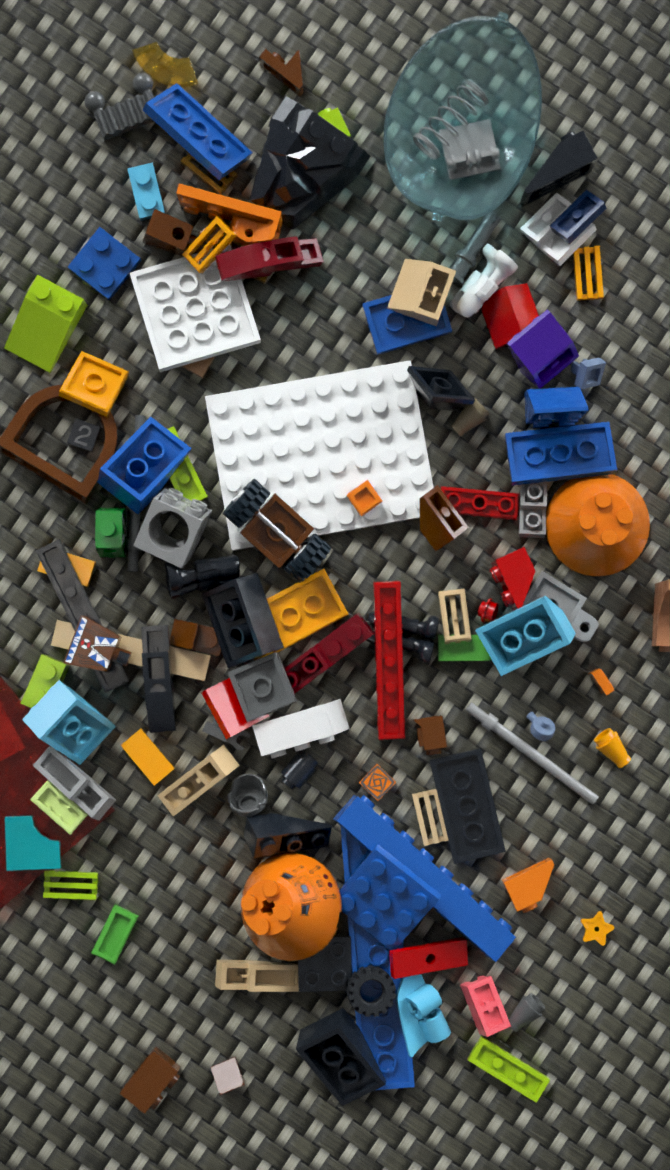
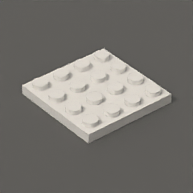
[130,244,261,372]

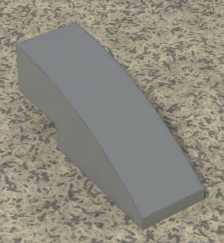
[33,746,116,820]

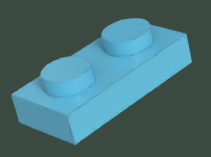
[128,162,165,221]

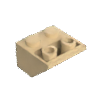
[387,259,456,326]

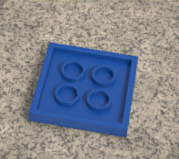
[339,844,441,950]

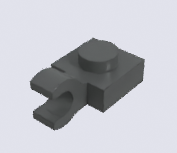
[202,719,251,750]

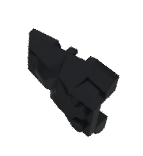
[249,96,371,230]

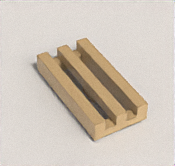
[438,589,471,644]
[412,789,448,846]

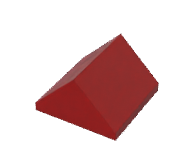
[480,283,539,350]

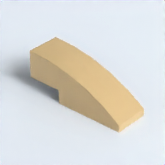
[215,960,299,992]

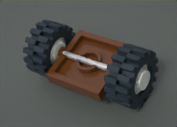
[223,478,331,583]

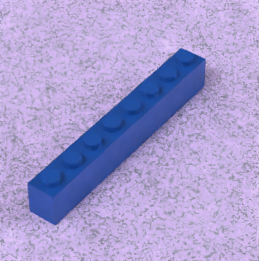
[333,795,516,962]

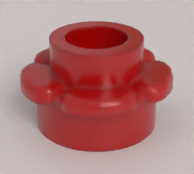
[478,598,499,623]

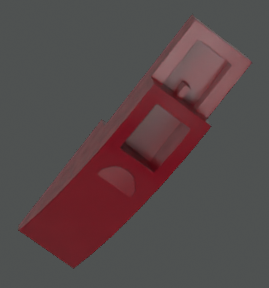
[215,236,324,282]
[284,613,375,694]

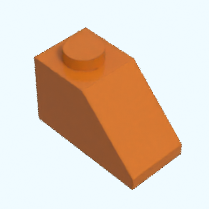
[502,858,554,913]

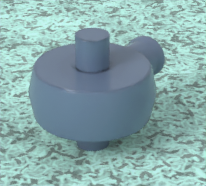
[526,712,555,741]

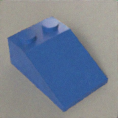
[98,417,191,515]

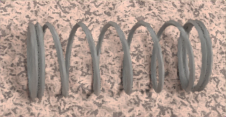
[413,80,489,160]

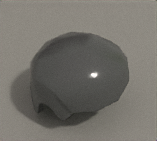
[227,774,268,817]

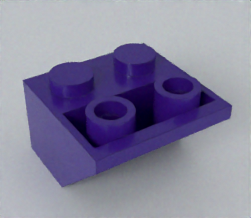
[507,310,579,389]

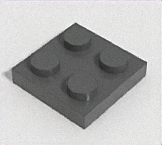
[228,652,297,722]

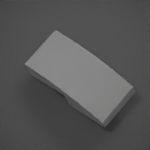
[519,482,547,538]

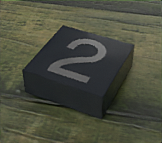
[67,419,101,452]

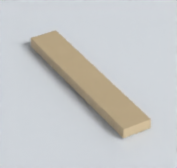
[51,620,211,681]

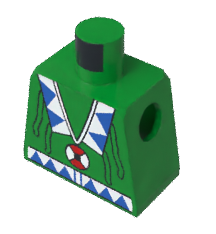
[95,508,127,558]

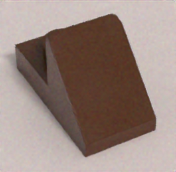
[259,49,303,97]
[170,619,221,656]

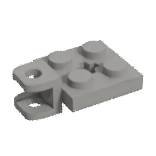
[518,571,599,642]

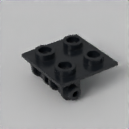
[298,936,352,992]

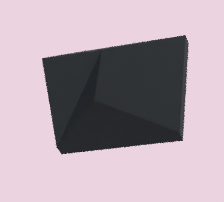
[407,366,475,411]

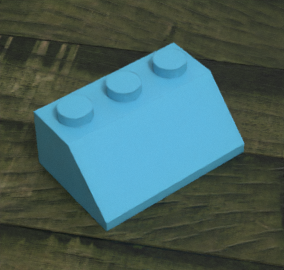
[475,596,576,676]

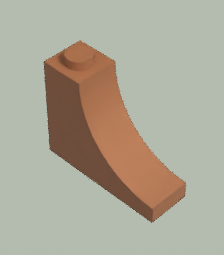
[652,579,670,652]

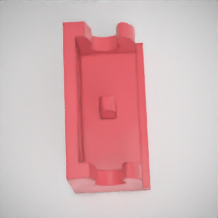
[460,976,511,1037]

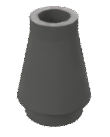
[508,993,545,1032]

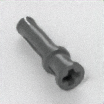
[449,210,501,286]

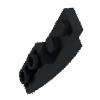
[141,625,176,733]

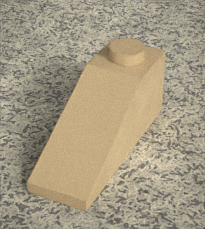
[157,745,240,816]

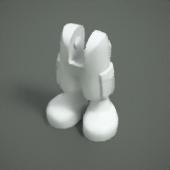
[450,243,518,318]

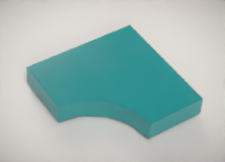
[5,815,61,871]

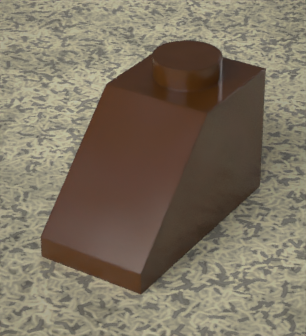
[419,485,469,551]

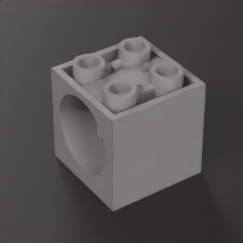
[133,488,213,568]

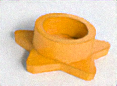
[581,911,614,946]

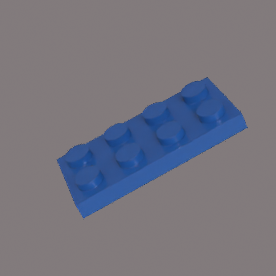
[143,83,253,180]
[505,422,617,486]

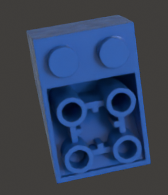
[524,387,588,428]

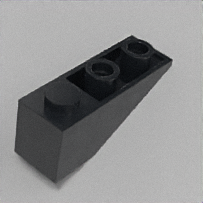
[244,813,332,858]

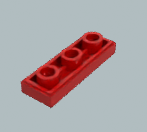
[441,486,519,520]
[389,937,468,979]

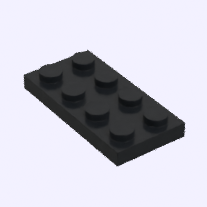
[429,748,506,864]

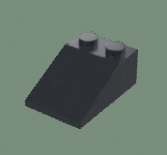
[520,131,598,207]
[296,1008,386,1106]

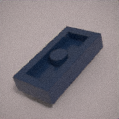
[549,190,607,244]

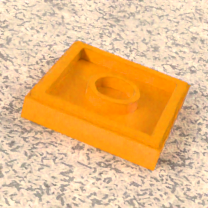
[59,351,129,417]

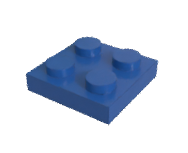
[68,227,142,301]

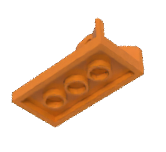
[176,183,283,246]

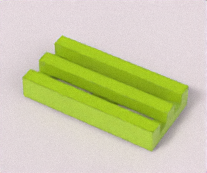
[43,870,98,900]

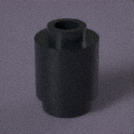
[280,750,319,790]

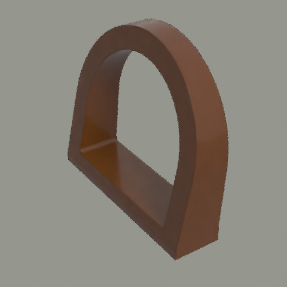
[0,385,117,505]

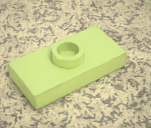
[30,780,88,835]

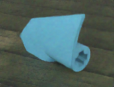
[396,974,451,1057]

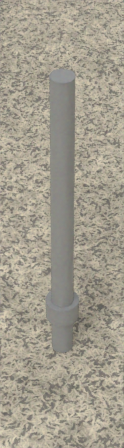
[465,702,599,805]

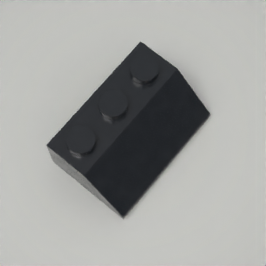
[202,573,284,668]

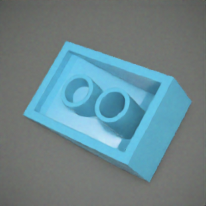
[22,680,116,765]

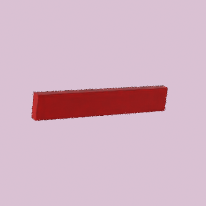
[373,581,405,740]

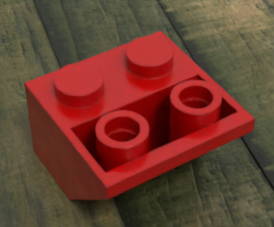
[489,547,536,611]

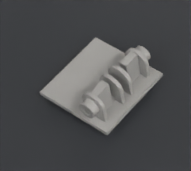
[439,119,501,180]

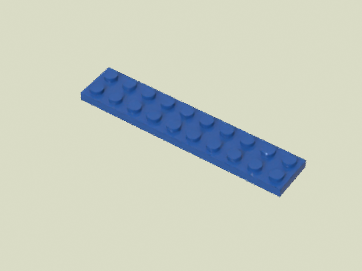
[340,819,415,1090]

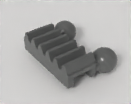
[84,73,155,141]

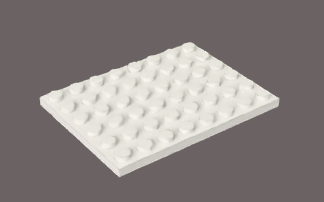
[205,360,434,551]

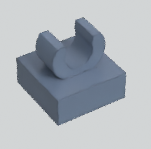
[571,358,606,390]

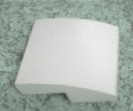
[520,193,597,266]

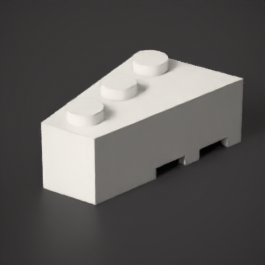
[252,699,350,758]

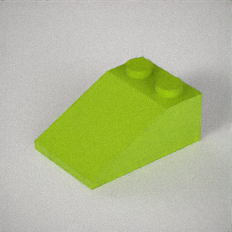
[4,275,88,373]

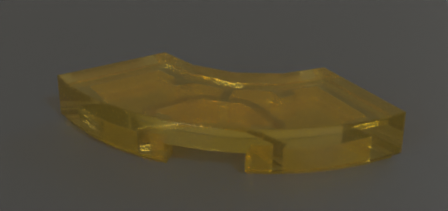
[132,42,198,87]

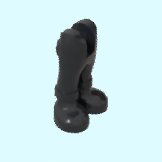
[365,612,440,665]

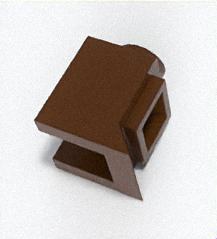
[412,715,447,755]

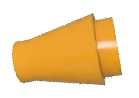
[594,728,631,768]

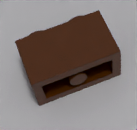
[120,1046,180,1114]

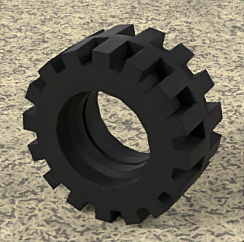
[346,965,396,1017]

